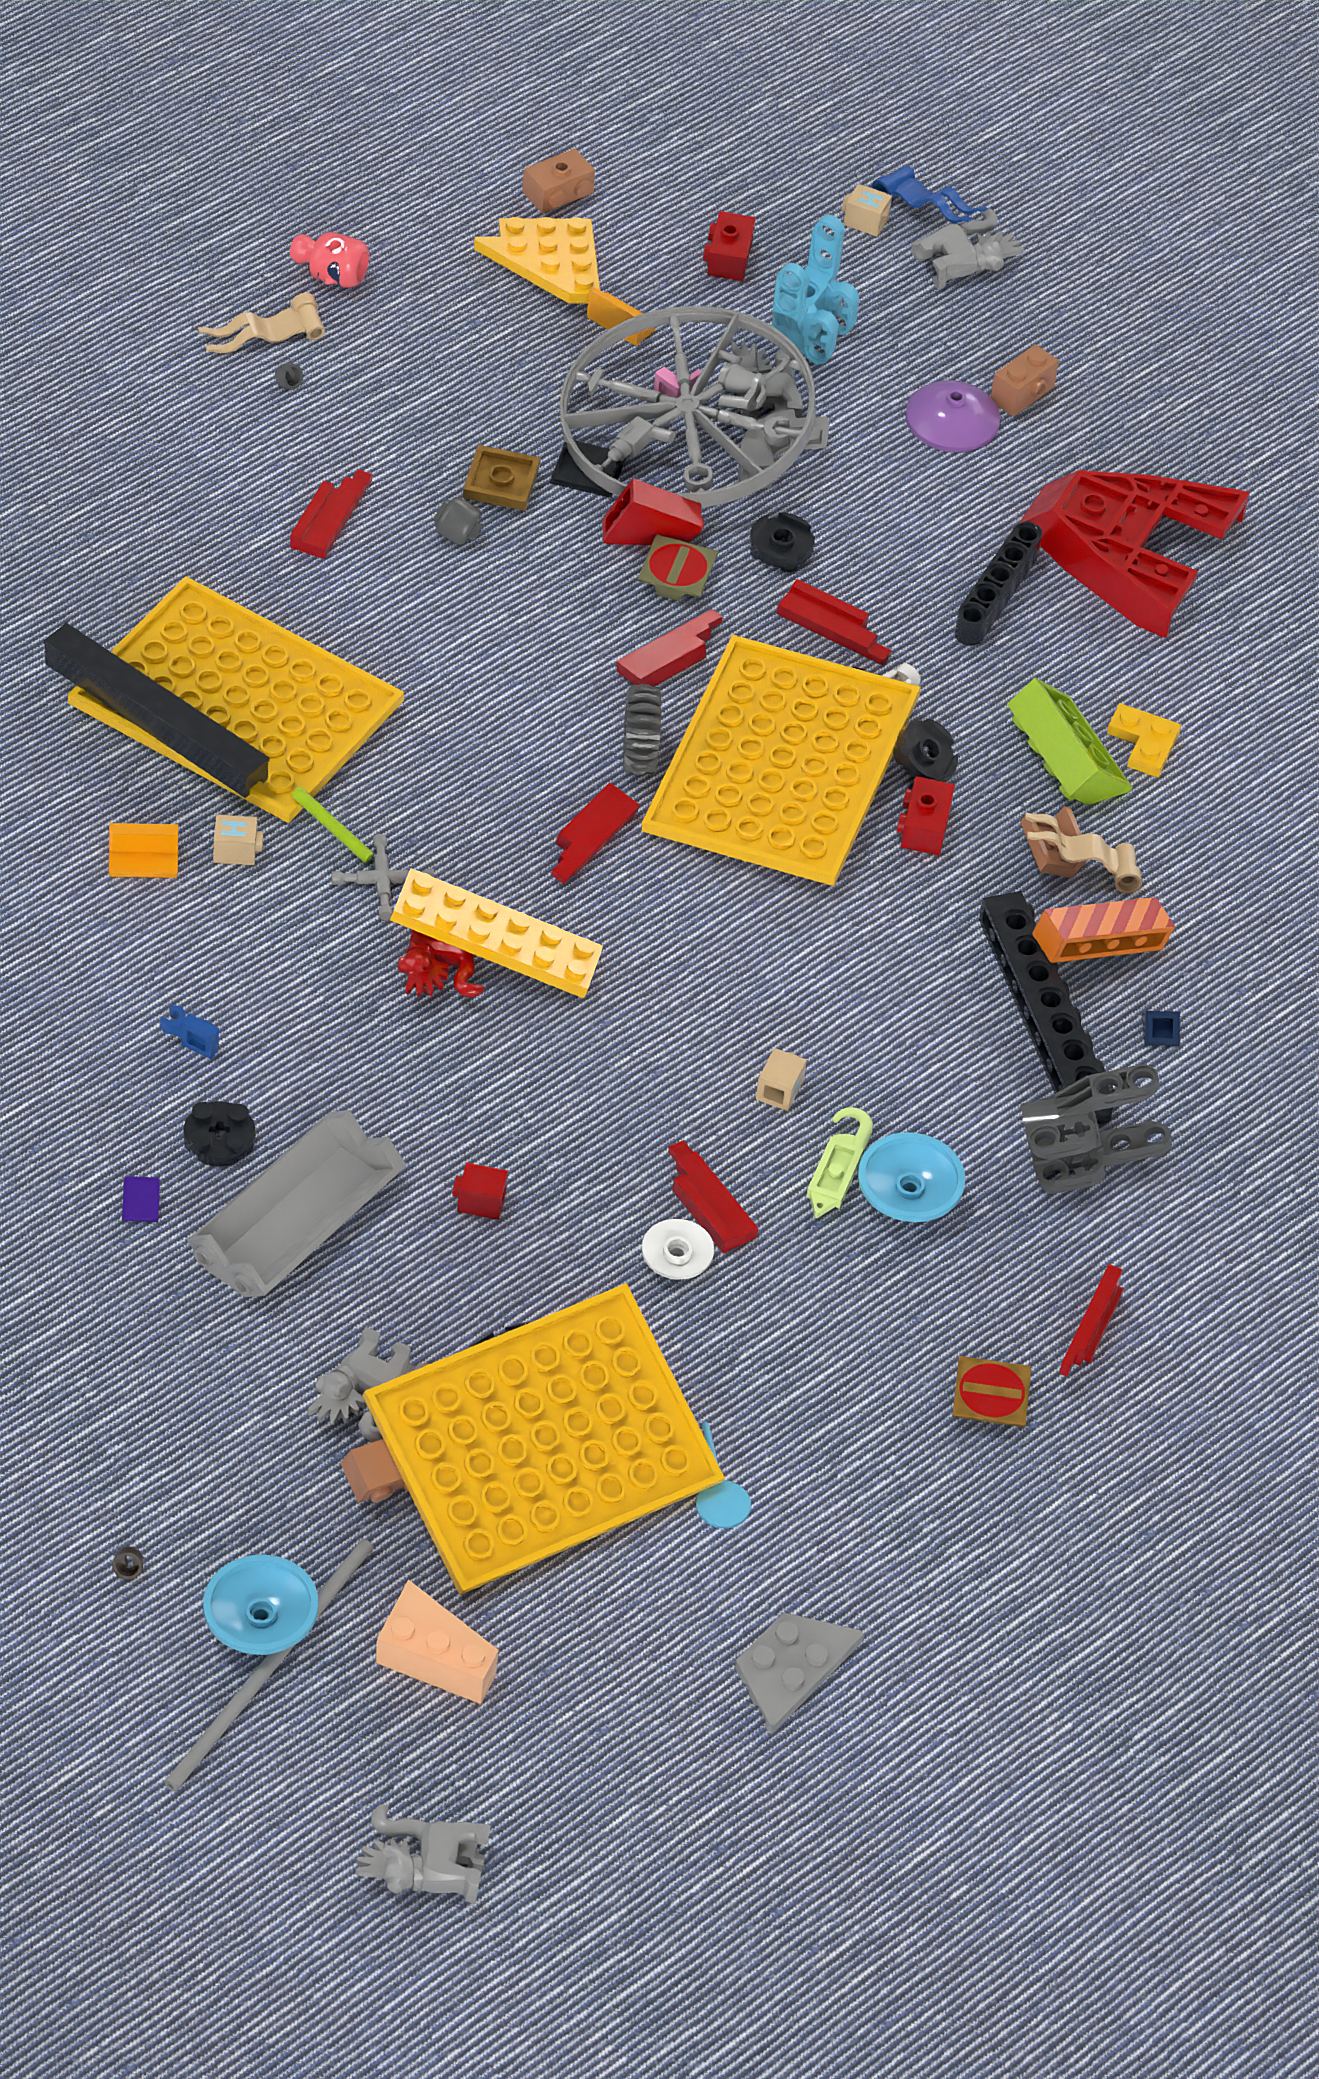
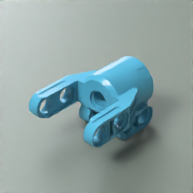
[772,214,859,365]

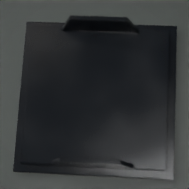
[549,440,626,498]

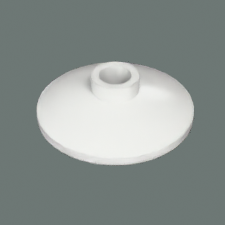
[642,1219,714,1279]

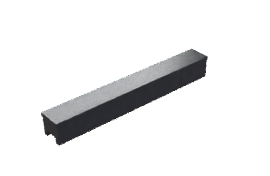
[44,622,270,798]

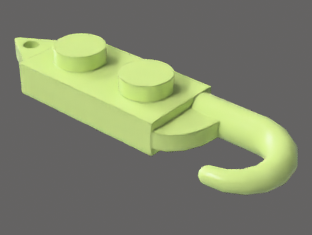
[806,1107,873,1218]

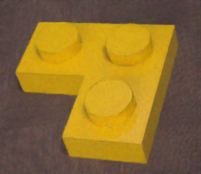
[1107,703,1182,778]

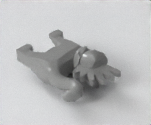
[911,208,1024,290]
[731,341,803,420]
[307,1327,424,1442]
[355,1804,491,1904]

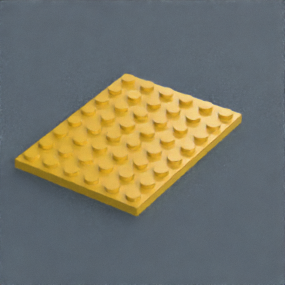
[68,576,404,823]
[642,635,921,886]
[362,1283,725,1595]

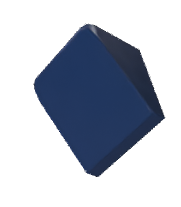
[1142,1011,1180,1047]

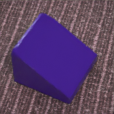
[122,1176,160,1222]

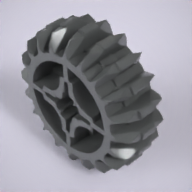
[623,684,662,775]

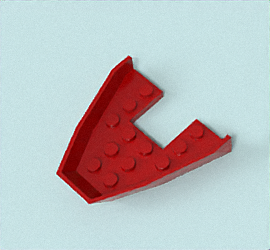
[1019,470,1250,638]

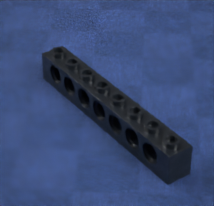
[979,891,1115,1124]

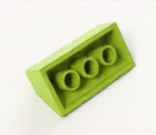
[1007,677,1133,806]

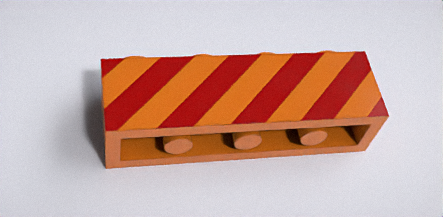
[1032,897,1175,963]

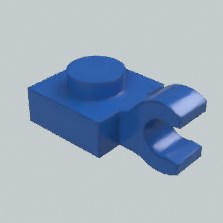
[160,1005,219,1059]

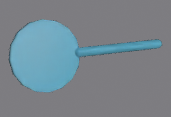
[696,1422,751,1528]

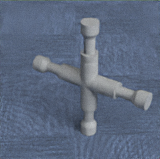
[331,834,434,921]

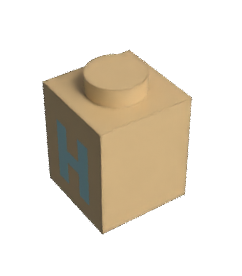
[842,184,892,237]
[213,814,264,865]
[756,1048,807,1111]

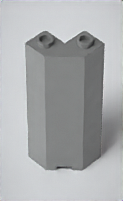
[187,1110,407,1297]

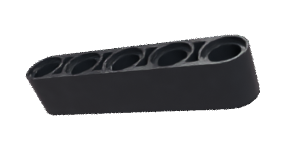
[954,521,1043,646]

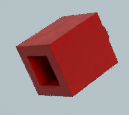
[452,1162,508,1220]

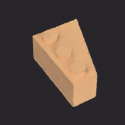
[376,1580,498,1704]

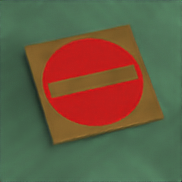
[952,1356,1032,1427]

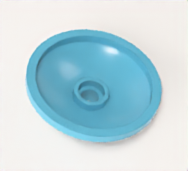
[858,1132,965,1222]
[203,1555,318,1655]

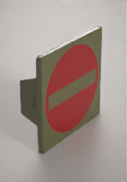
[637,534,719,601]

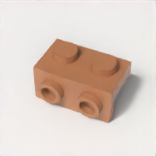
[1020,806,1087,878]

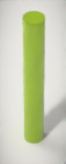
[291,786,374,864]

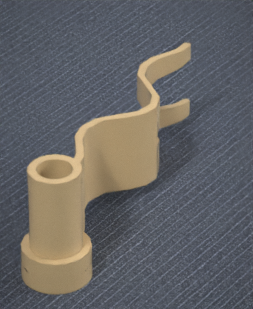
[198,293,325,354]
[1025,812,1142,893]

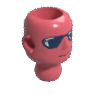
[290,232,370,288]

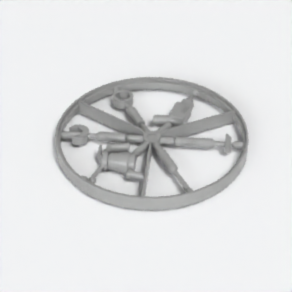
[560,306,816,508]

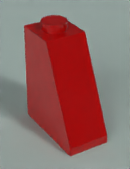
[602,478,704,546]

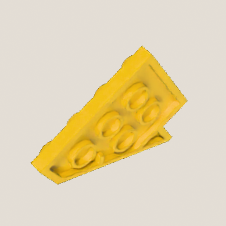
[474,217,600,303]

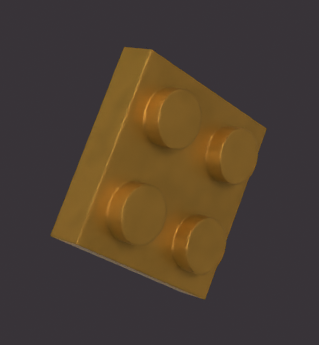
[463,445,541,511]

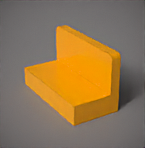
[587,287,655,346]
[109,823,178,878]

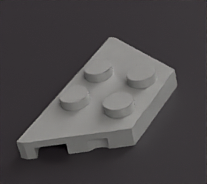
[735,1612,864,1734]

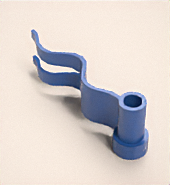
[871,165,988,223]

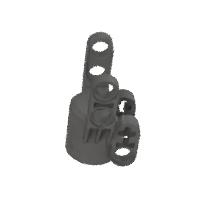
[1021,1064,1172,1194]

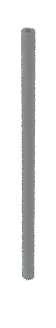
[164,1539,374,1792]

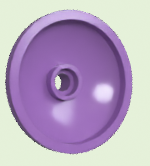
[906,380,1001,453]

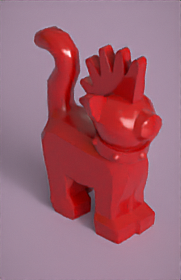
[397,929,484,998]

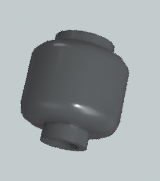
[433,497,484,545]

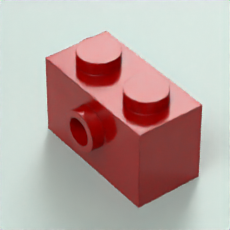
[703,211,756,281]
[897,776,955,856]

